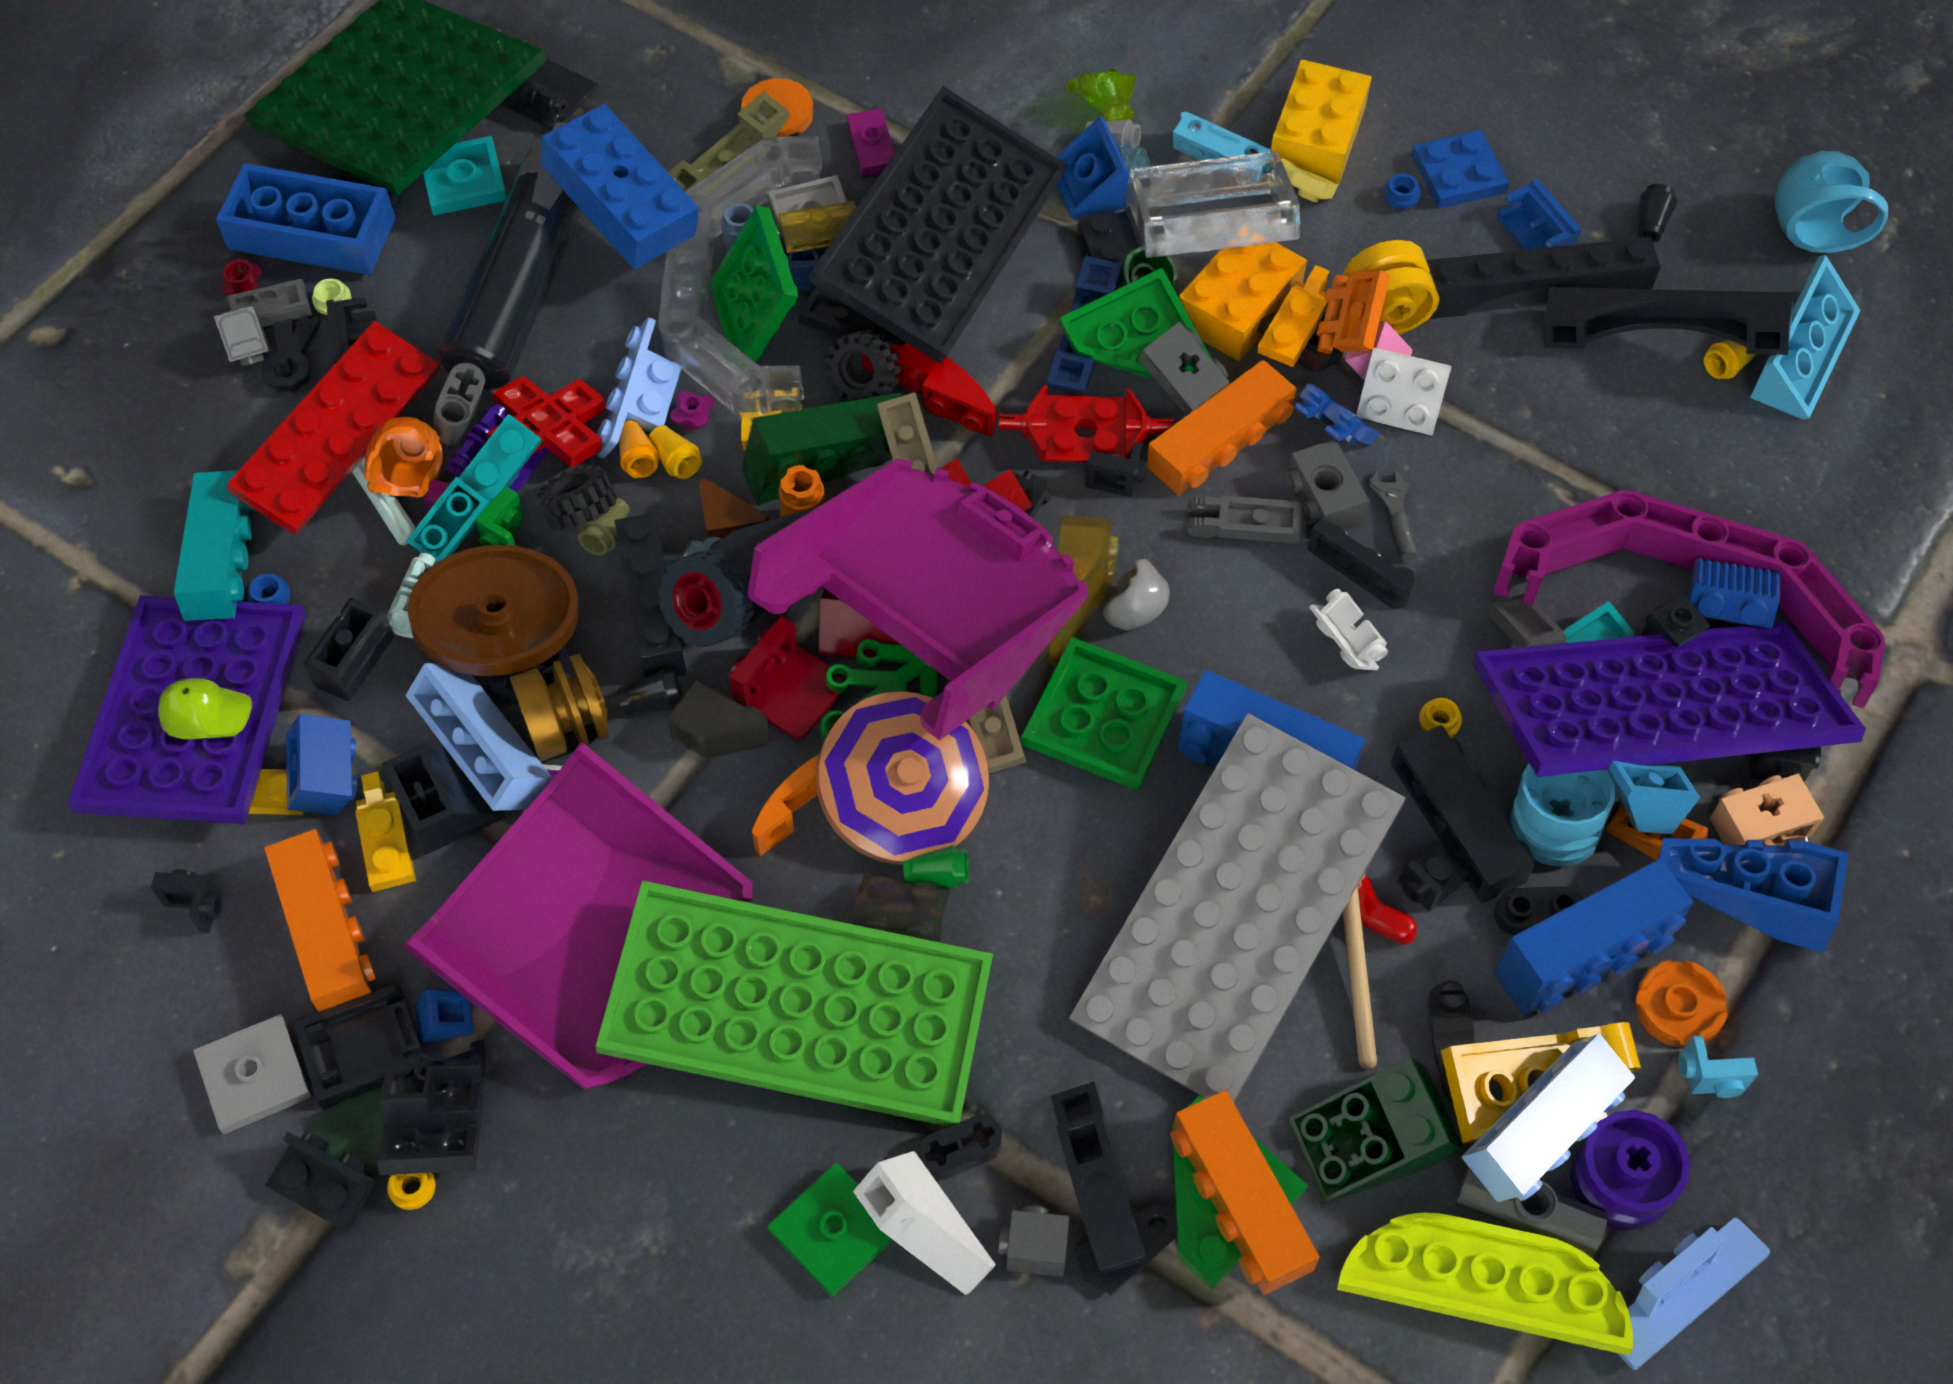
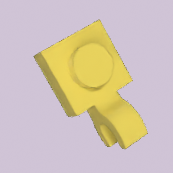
[1267,158,1338,203]

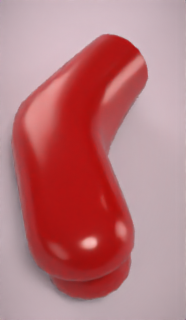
[1358,876,1417,945]

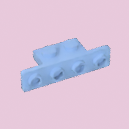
[596,317,682,459]
[1617,1218,1770,1370]

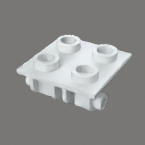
[1356,347,1452,436]

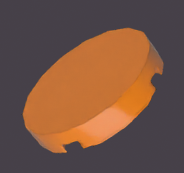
[741,78,814,141]
[1634,960,1728,1049]

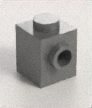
[998,1206,1069,1277]

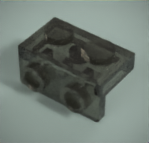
[853,876,950,943]

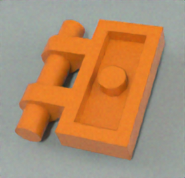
[1317,270,1390,354]

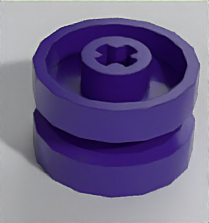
[1570,1110,1691,1231]

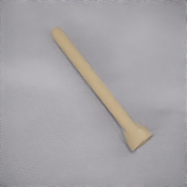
[1342,873,1377,1070]

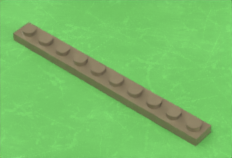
[877,392,1026,774]

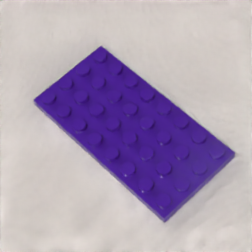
[1473,622,1866,777]

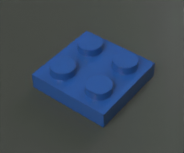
[1411,130,1510,209]

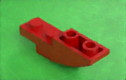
[861,340,996,437]

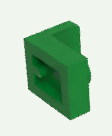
[475,486,524,546]

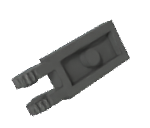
[1186,495,1301,544]

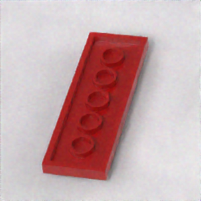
[227,321,440,536]

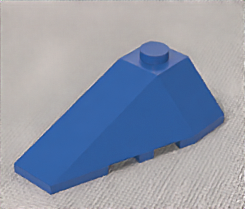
[1658,838,1849,952]

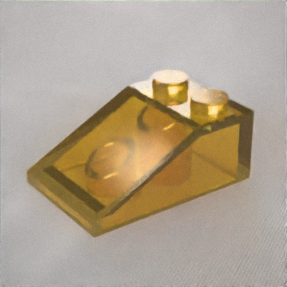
[1049,515,1119,665]

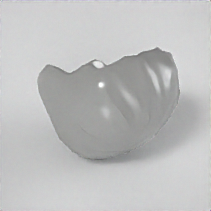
[1102,559,1170,630]

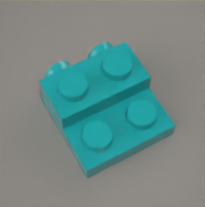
[423,136,507,216]

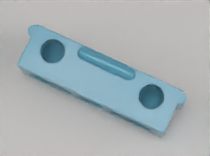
[1173,111,1272,186]

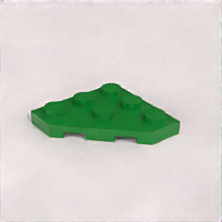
[1058,268,1212,381]
[1171,1095,1308,1290]

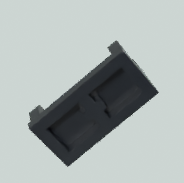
[326,298,377,364]

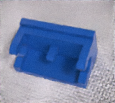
[1497,178,1581,250]

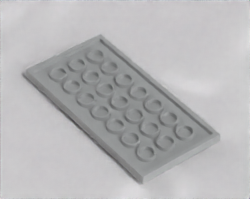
[1069,713,1406,1102]

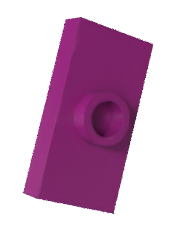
[846,108,895,177]

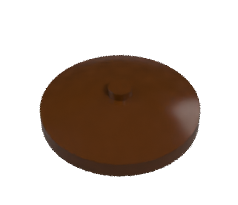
[408,545,579,676]

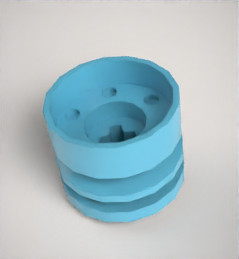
[1510,764,1615,867]

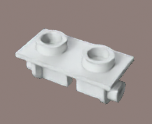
[1309,589,1388,671]

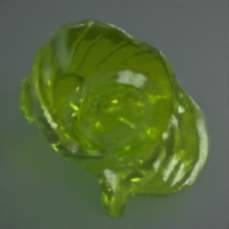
[1065,69,1137,121]

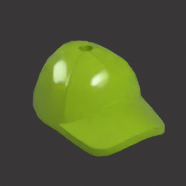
[158,678,252,740]

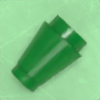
[903,845,969,889]

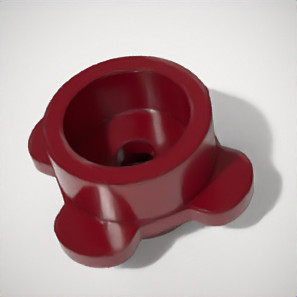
[220,259,262,296]

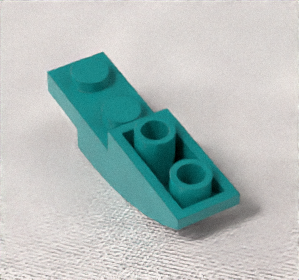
[406,414,543,564]

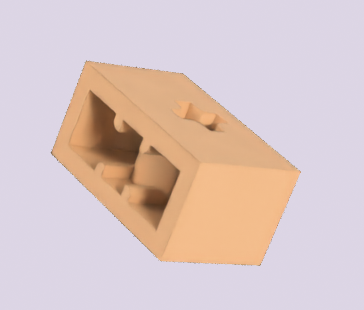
[1710,774,1825,846]

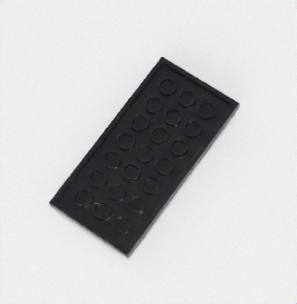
[808,86,1068,365]

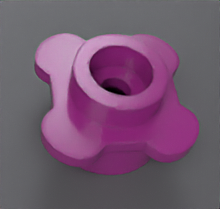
[670,391,715,430]

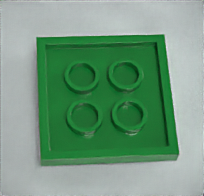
[709,205,798,373]
[1021,637,1188,792]

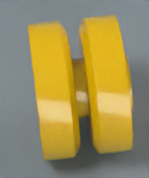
[1343,240,1440,335]

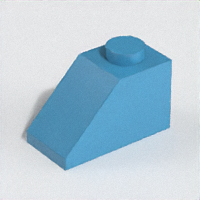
[1608,761,1700,834]

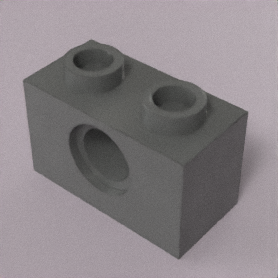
[1285,439,1370,530]

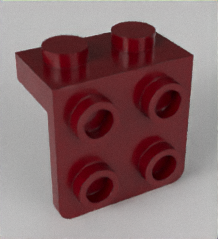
[729,616,846,741]

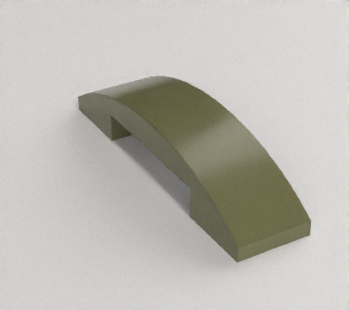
[668,91,790,203]

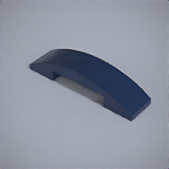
[1046,256,1122,395]

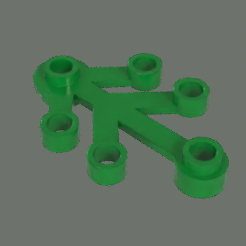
[819,639,940,742]

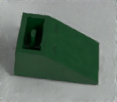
[1288,1057,1464,1204]

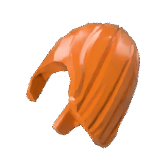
[364,417,444,498]

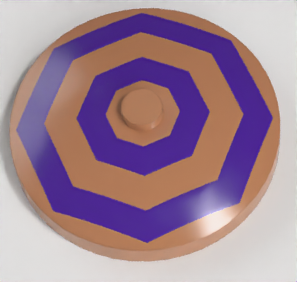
[816,692,989,865]

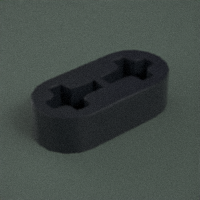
[917,1115,1002,1181]

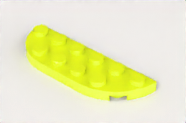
[1337,1213,1633,1356]

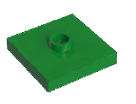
[767,1162,893,1298]

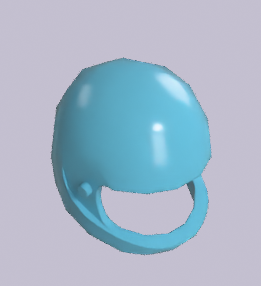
[1775,151,1889,253]

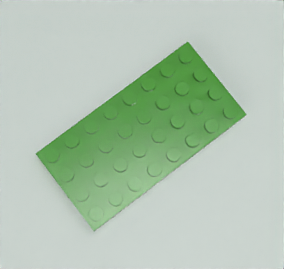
[596,881,993,1127]

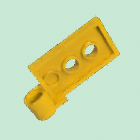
[1441,1022,1641,1143]

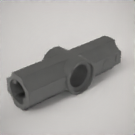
[1456,1166,1608,1255]

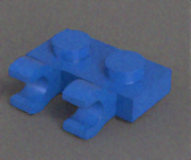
[1294,383,1379,446]

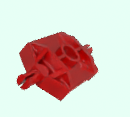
[999,385,1174,463]

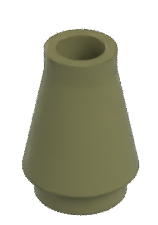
[578,497,630,556]

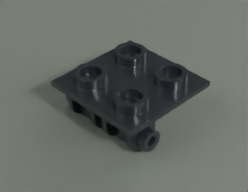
[500,59,599,130]

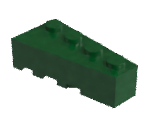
[741,392,902,506]

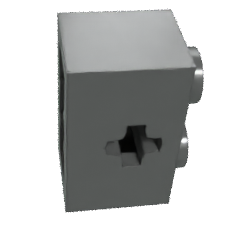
[1138,321,1229,417]

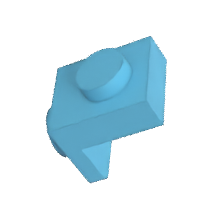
[1679,1035,1758,1098]

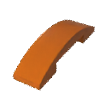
[752,754,819,857]

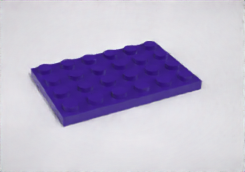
[68,595,307,824]

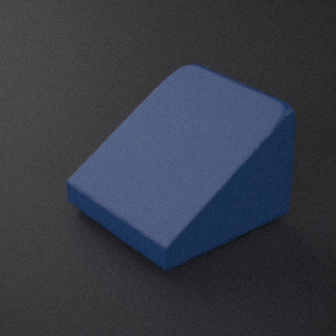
[415,989,474,1043]

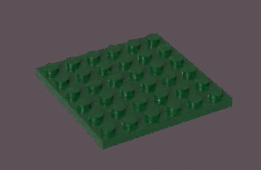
[243,0,547,196]

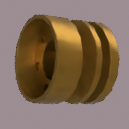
[510,653,609,762]

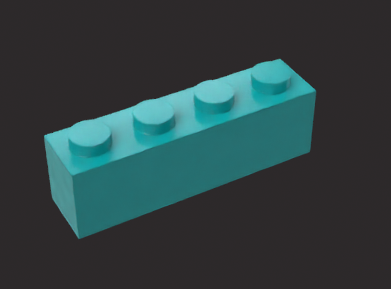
[174,470,255,621]

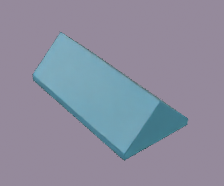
[1750,255,1861,419]

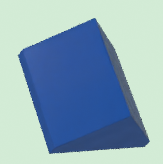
[1056,116,1129,220]

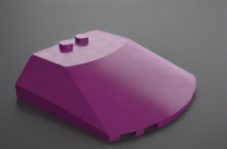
[403,743,753,1090]

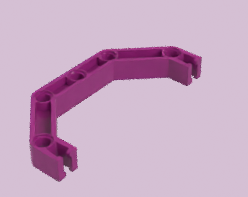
[1493,490,1885,709]

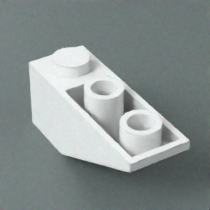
[853,1151,996,1295]

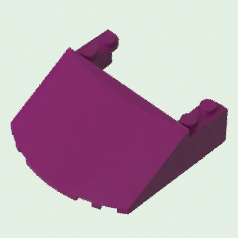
[747,458,1089,740]

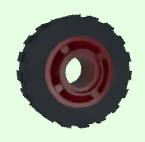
[658,549,754,647]

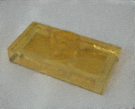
[778,201,856,253]

